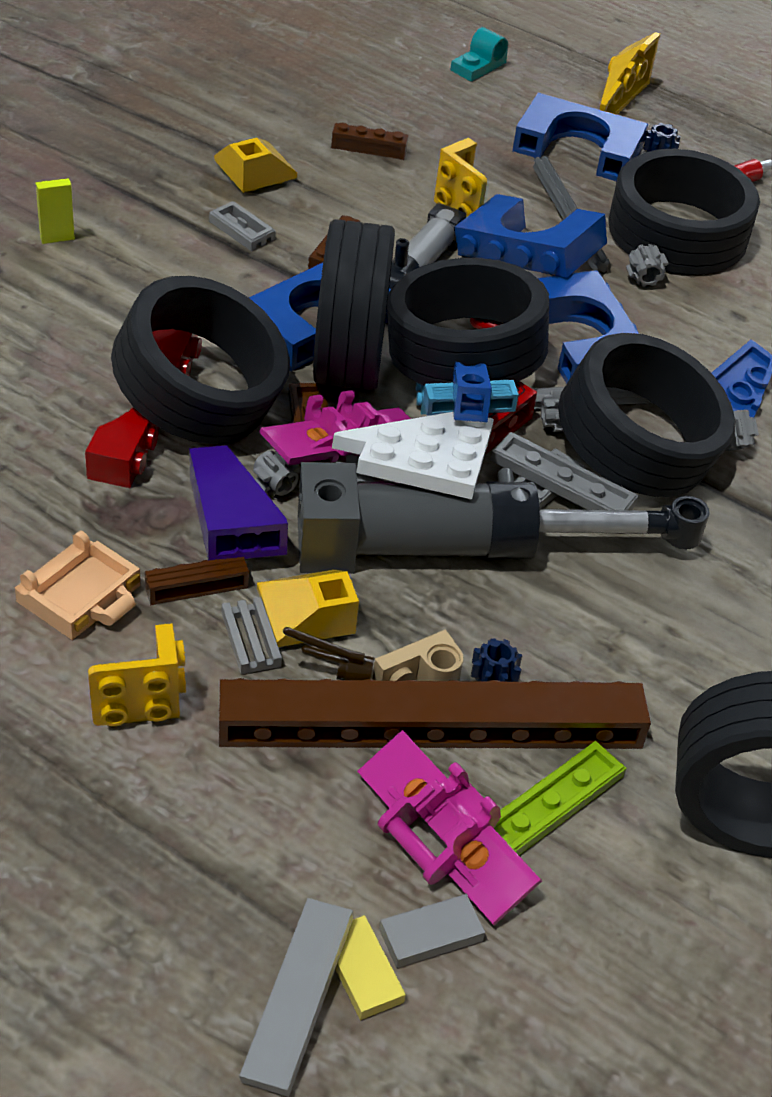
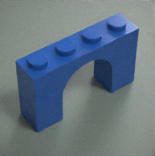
[512,93,648,182]
[455,194,607,278]
[249,263,391,372]
[538,270,639,384]

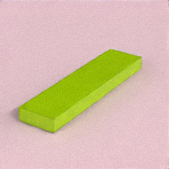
[494,741,627,856]

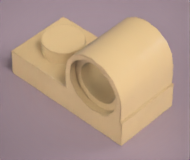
[372,629,463,681]

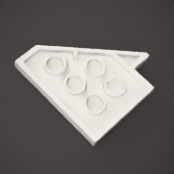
[332,412,494,499]

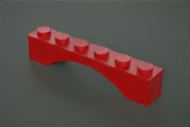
[85,329,202,488]

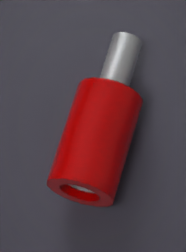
[734,159,772,182]

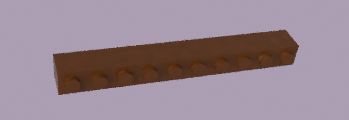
[219,678,651,749]

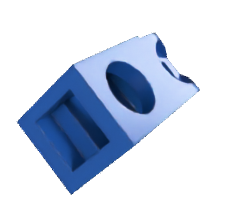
[453,362,492,422]

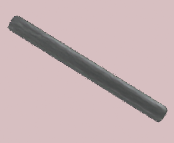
[533,156,610,273]

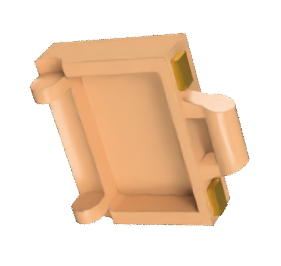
[15,530,141,640]

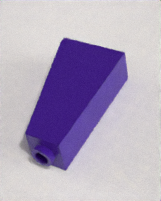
[189,445,288,560]

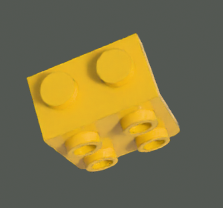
[434,137,487,217]
[88,623,186,726]

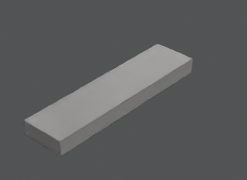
[490,432,639,510]
[239,898,354,1097]

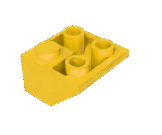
[214,137,298,192]
[257,570,359,647]

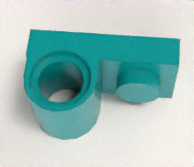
[450,27,508,82]

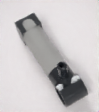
[389,202,467,289]

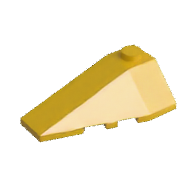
[599,32,660,115]

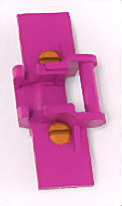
[260,390,411,466]
[357,730,542,926]

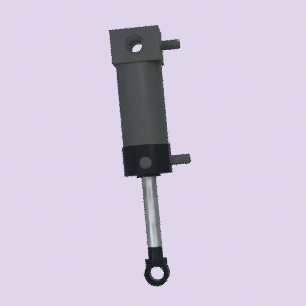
[297,462,710,574]

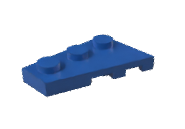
[711,339,772,417]

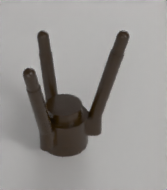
[283,627,375,680]

